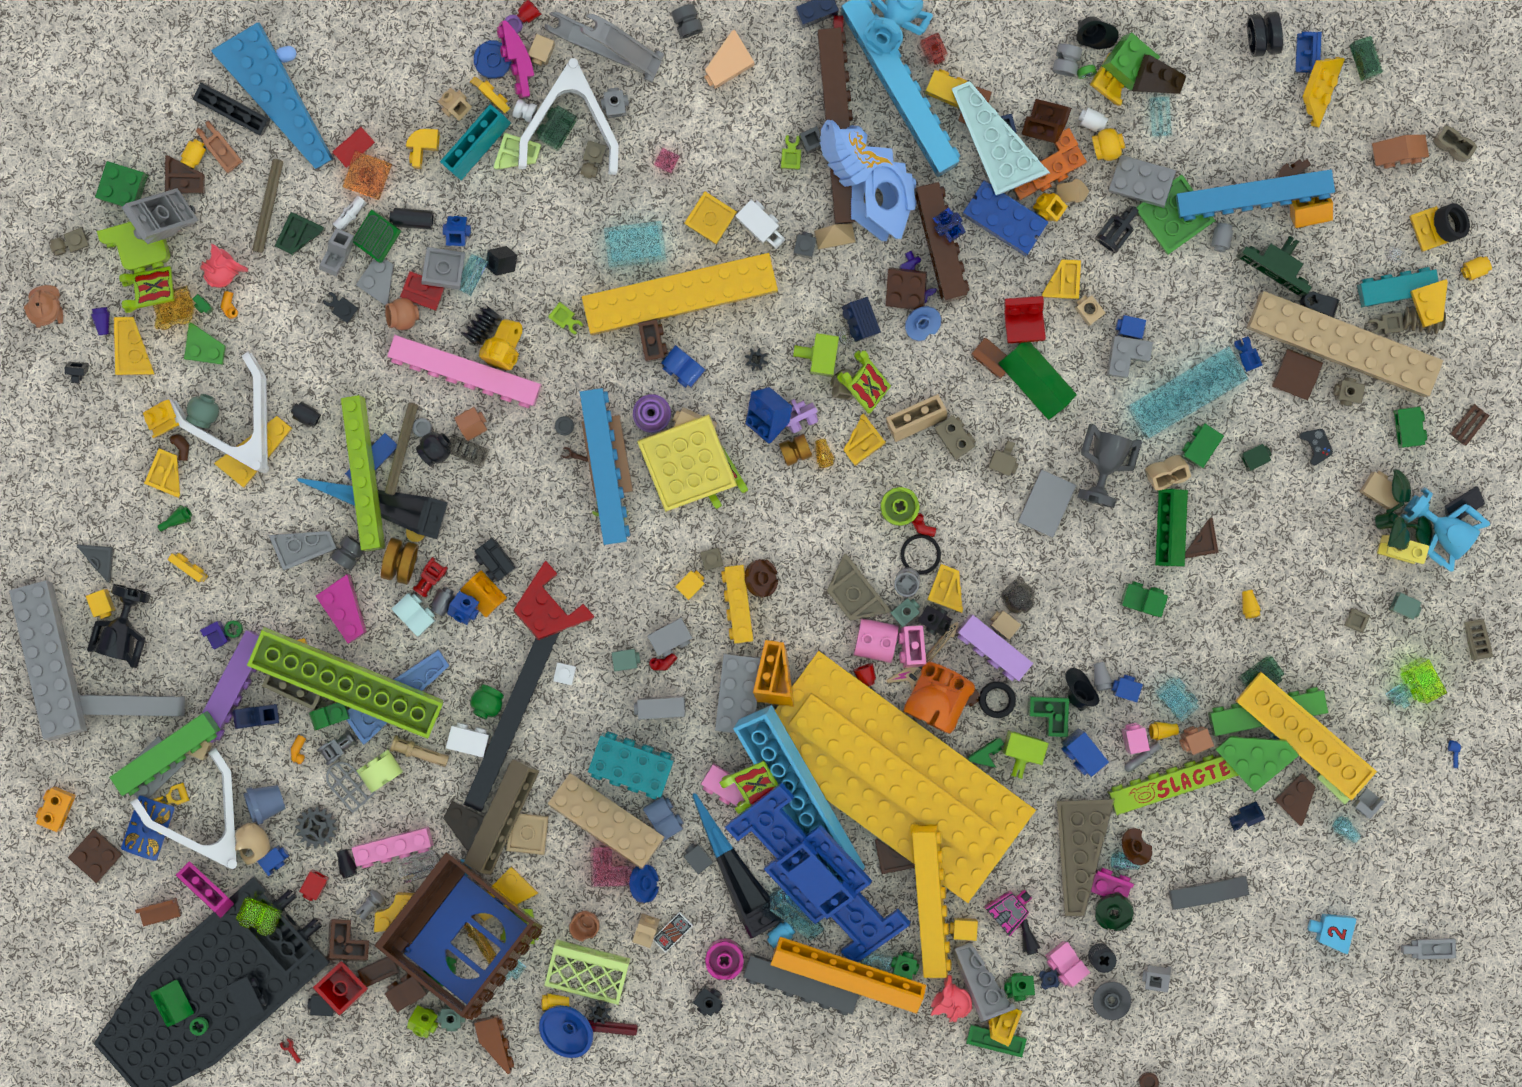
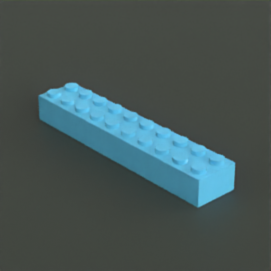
[840,0,960,177]
[733,705,865,882]

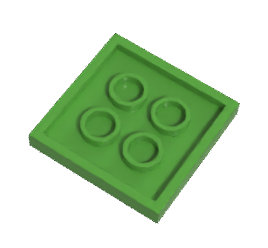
[1136,174,1215,255]

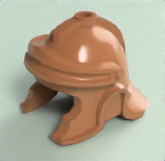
[24,285,63,328]

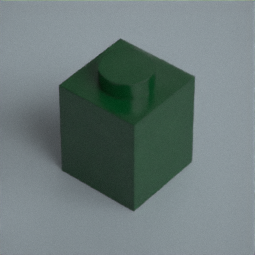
[1239,443,1272,471]

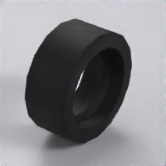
[1434,203,1470,242]
[979,681,1016,718]

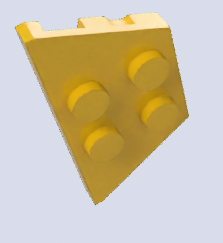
[1302,57,1345,128]

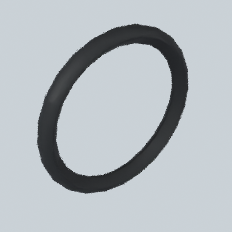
[900,534,941,575]

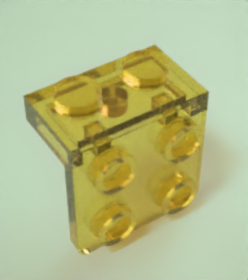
[153,285,195,330]

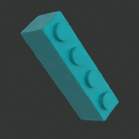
[440,104,511,180]
[1357,267,1439,308]

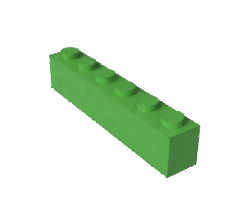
[1208,687,1329,736]
[109,711,221,796]

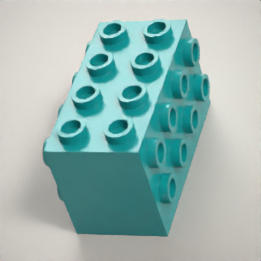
[588,731,675,799]

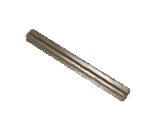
[252,159,283,253]
[385,402,418,495]

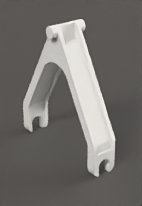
[518,58,619,175]
[170,351,269,473]
[130,748,237,869]

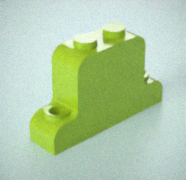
[97,222,170,274]

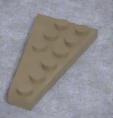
[1057,798,1115,916]

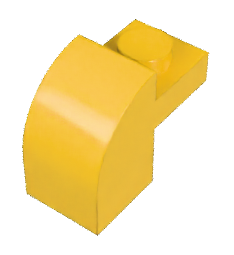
[406,129,440,169]

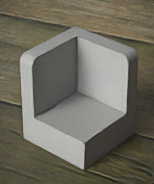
[1352,788,1385,819]

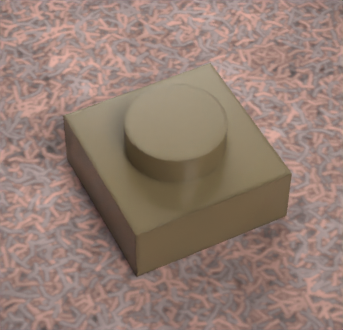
[700,547,723,571]

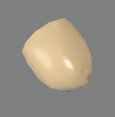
[235,823,270,865]

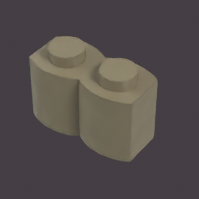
[1432,126,1478,162]

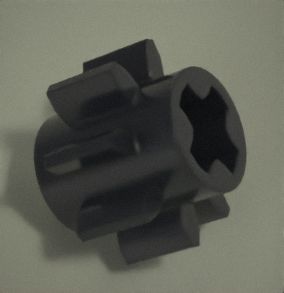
[745,348,768,371]
[588,1001,612,1025]

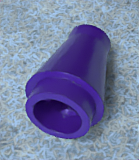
[91,307,110,336]

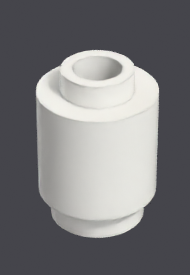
[1078,107,1108,132]

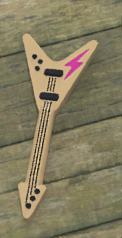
[887,622,959,694]

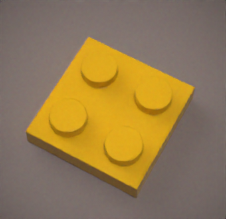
[684,191,737,245]

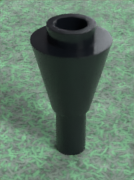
[1021,919,1041,956]

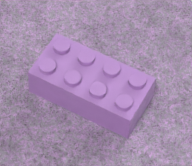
[956,614,1033,681]

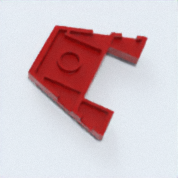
[513,561,595,640]

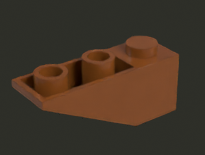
[474,1015,514,1074]

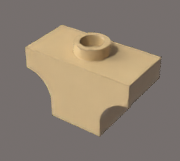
[632,913,660,948]

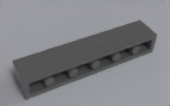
[743,953,859,1016]

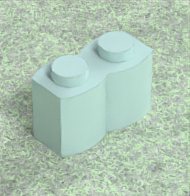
[392,593,436,637]

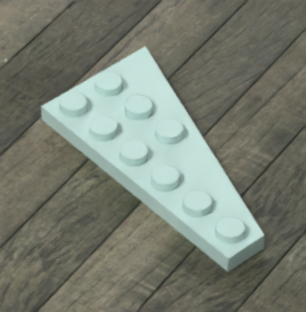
[952,81,1050,196]

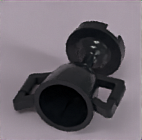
[87,584,151,668]

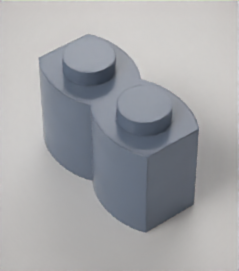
[643,795,684,841]

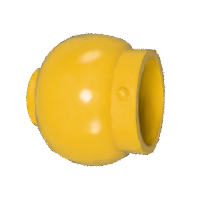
[1092,128,1125,161]

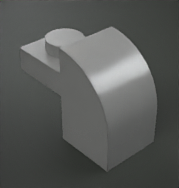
[319,228,354,277]

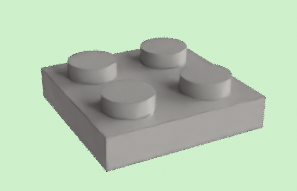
[421,247,465,290]

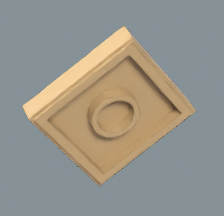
[506,813,549,855]

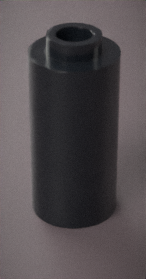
[389,208,434,230]

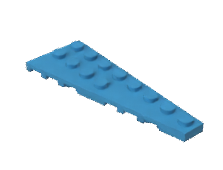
[211,23,334,169]

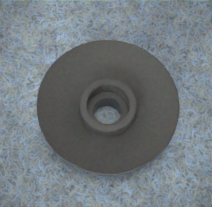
[1093,982,1131,1020]

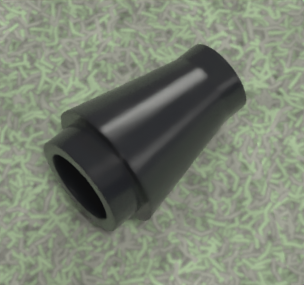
[336,849,358,879]

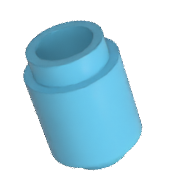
[767,921,796,948]

